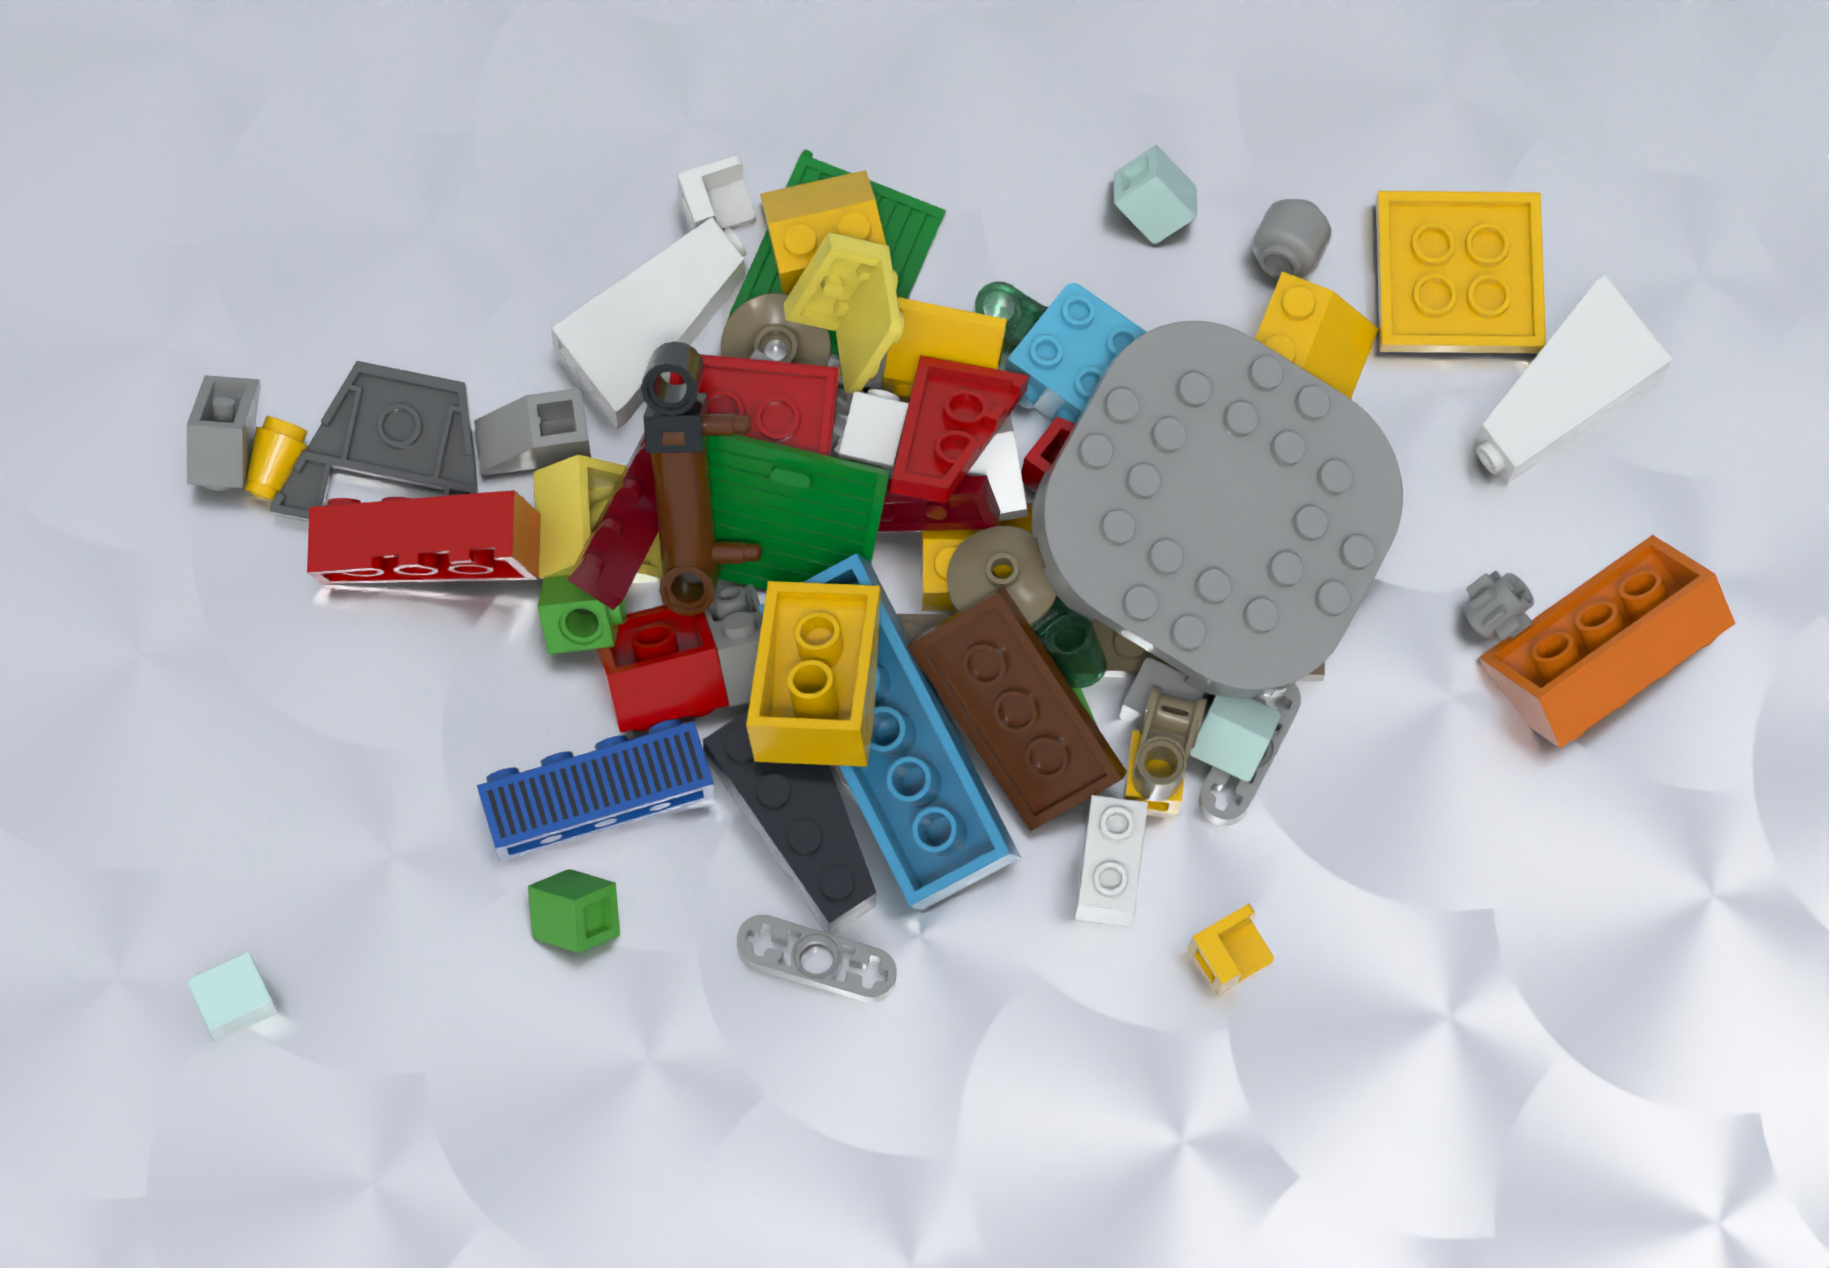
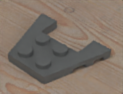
[270,361,479,522]

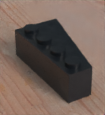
[703,710,877,935]

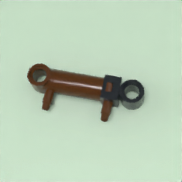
[641,341,761,616]

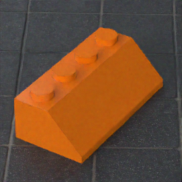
[1479,535,1736,749]

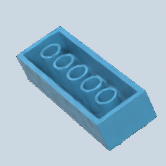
[758,553,1021,910]

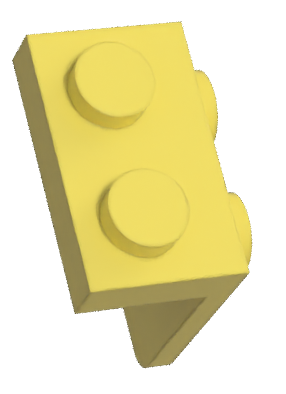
[783,232,904,394]

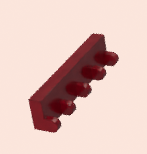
[567,431,659,610]

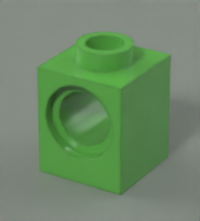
[537,575,627,654]

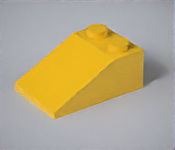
[746,581,881,767]

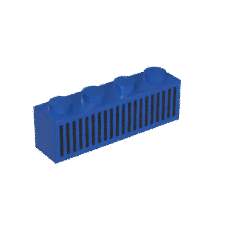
[477,719,715,862]

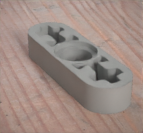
[1198,683,1301,826]
[737,915,897,1003]

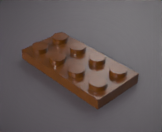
[907,585,1127,831]

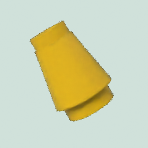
[244,416,308,502]

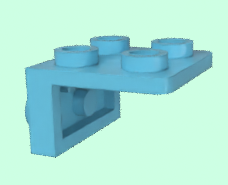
[1004,283,1146,424]

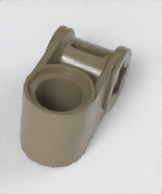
[1132,685,1207,801]

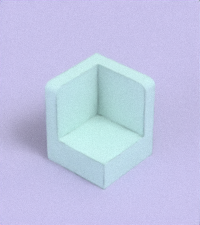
[1114,144,1197,244]
[1190,695,1281,782]
[187,951,278,1041]

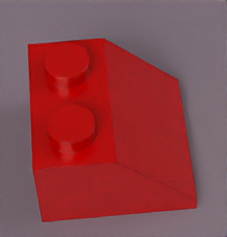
[597,605,729,733]

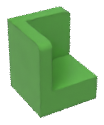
[528,869,620,953]

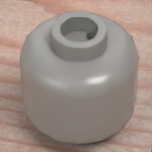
[1253,199,1332,279]

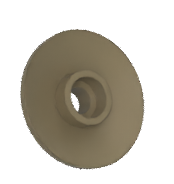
[721,293,831,366]
[947,526,1057,626]

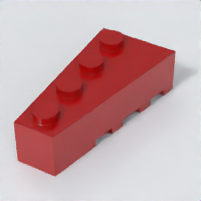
[307,490,541,584]

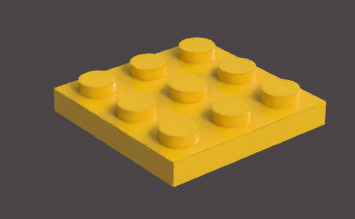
[1376,191,1546,353]

